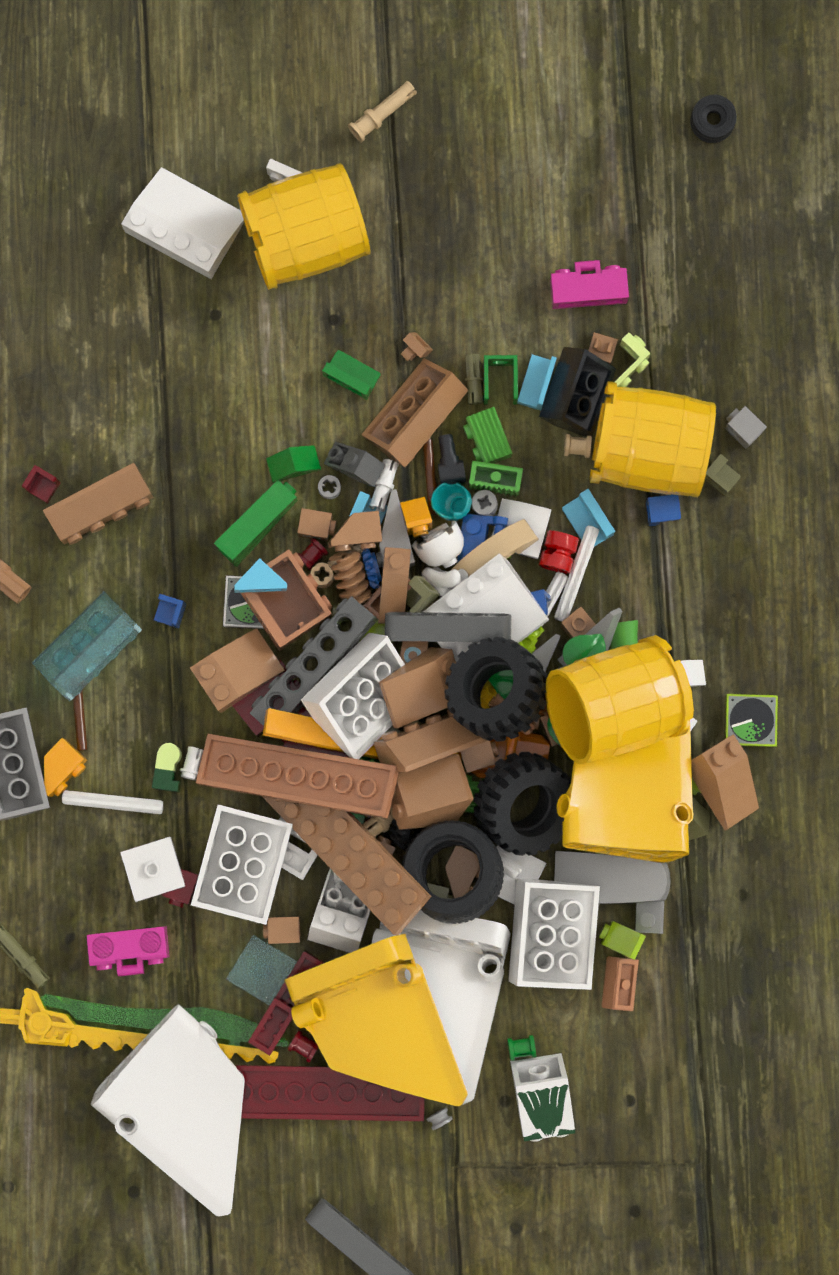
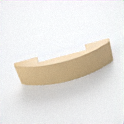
[450,519,539,577]

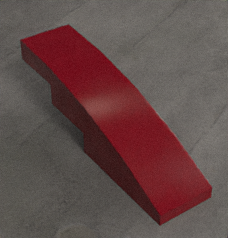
[248,951,325,1056]

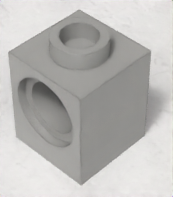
[725,406,767,449]

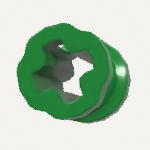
[507,1035,536,1061]

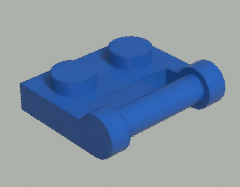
[457,514,508,563]

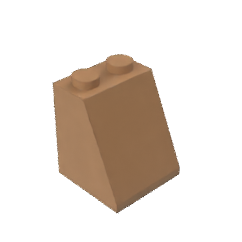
[391,754,474,830]

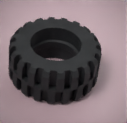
[444,637,547,742]
[473,752,571,856]

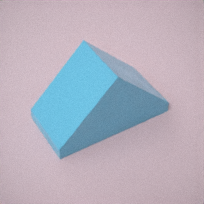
[234,558,287,593]

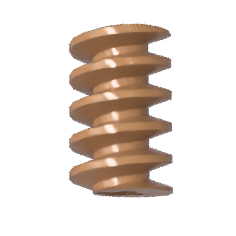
[328,550,372,604]

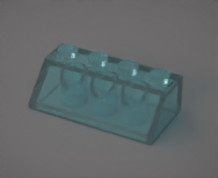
[32,592,142,701]

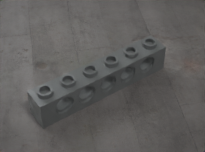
[250,596,378,726]

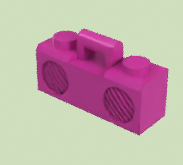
[550,260,629,309]
[87,926,170,977]

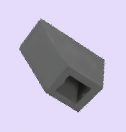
[324,442,385,487]

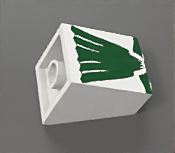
[511,1053,575,1141]

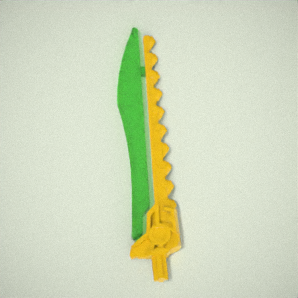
[0,988,289,1064]

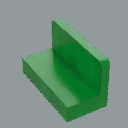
[322,350,381,400]

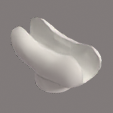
[422,567,468,596]

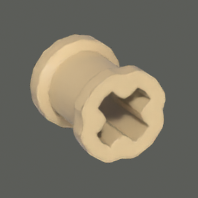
[564,434,592,458]
[310,563,334,588]

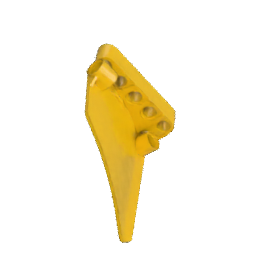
[557,720,694,863]
[285,934,468,1106]

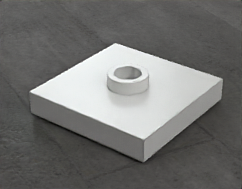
[120,837,186,902]

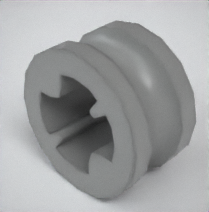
[318,475,341,499]
[427,1107,453,1130]

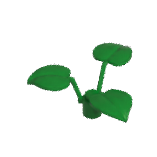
[488,634,606,746]

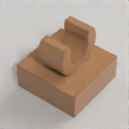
[401,332,433,361]
[588,332,618,364]

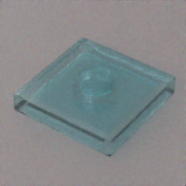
[226,935,297,1006]

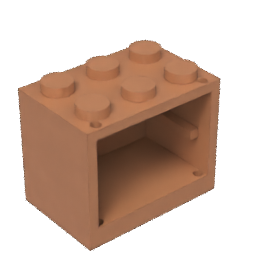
[241,550,333,651]

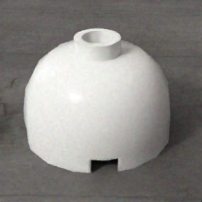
[412,521,464,568]

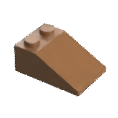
[190,628,285,713]
[379,647,456,728]
[691,734,759,831]

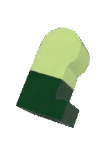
[152,743,182,792]

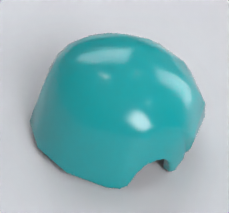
[430,483,472,521]

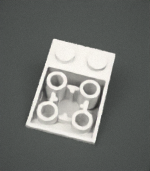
[308,868,370,953]

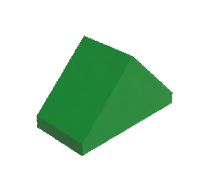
[266,445,321,483]

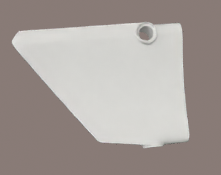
[372,910,511,1105]
[91,1004,245,1216]

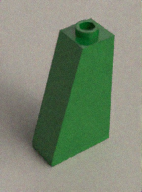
[214,480,298,567]

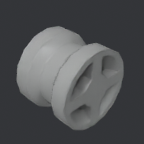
[472,490,498,516]

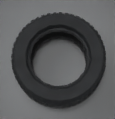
[402,820,504,924]

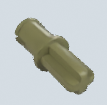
[464,354,484,405]

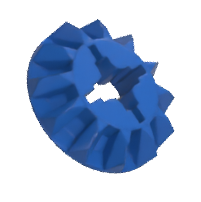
[362,549,382,589]

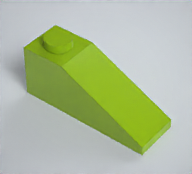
[599,921,646,960]

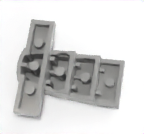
[554,851,671,934]

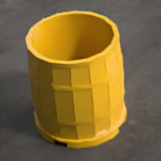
[237,163,371,290]
[590,381,716,498]
[545,635,694,764]

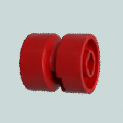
[539,530,579,574]

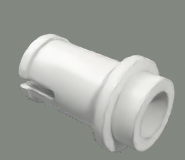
[180,747,204,780]

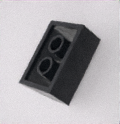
[539,347,616,437]

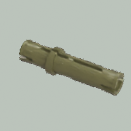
[0,922,50,989]

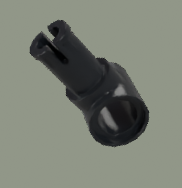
[438,434,466,484]

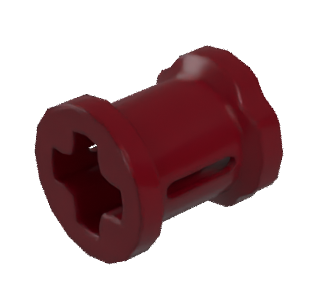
[297,538,329,571]
[287,1030,318,1063]

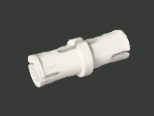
[369,459,399,512]

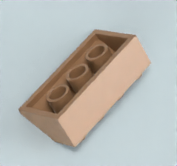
[361,358,468,467]
[43,463,154,545]
[374,709,488,772]

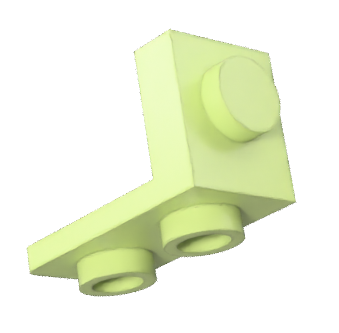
[615,333,650,387]

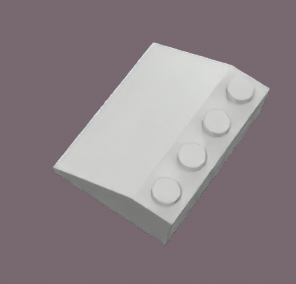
[121,167,244,279]
[423,553,549,662]
[301,633,405,760]
[191,805,293,925]
[509,879,600,990]

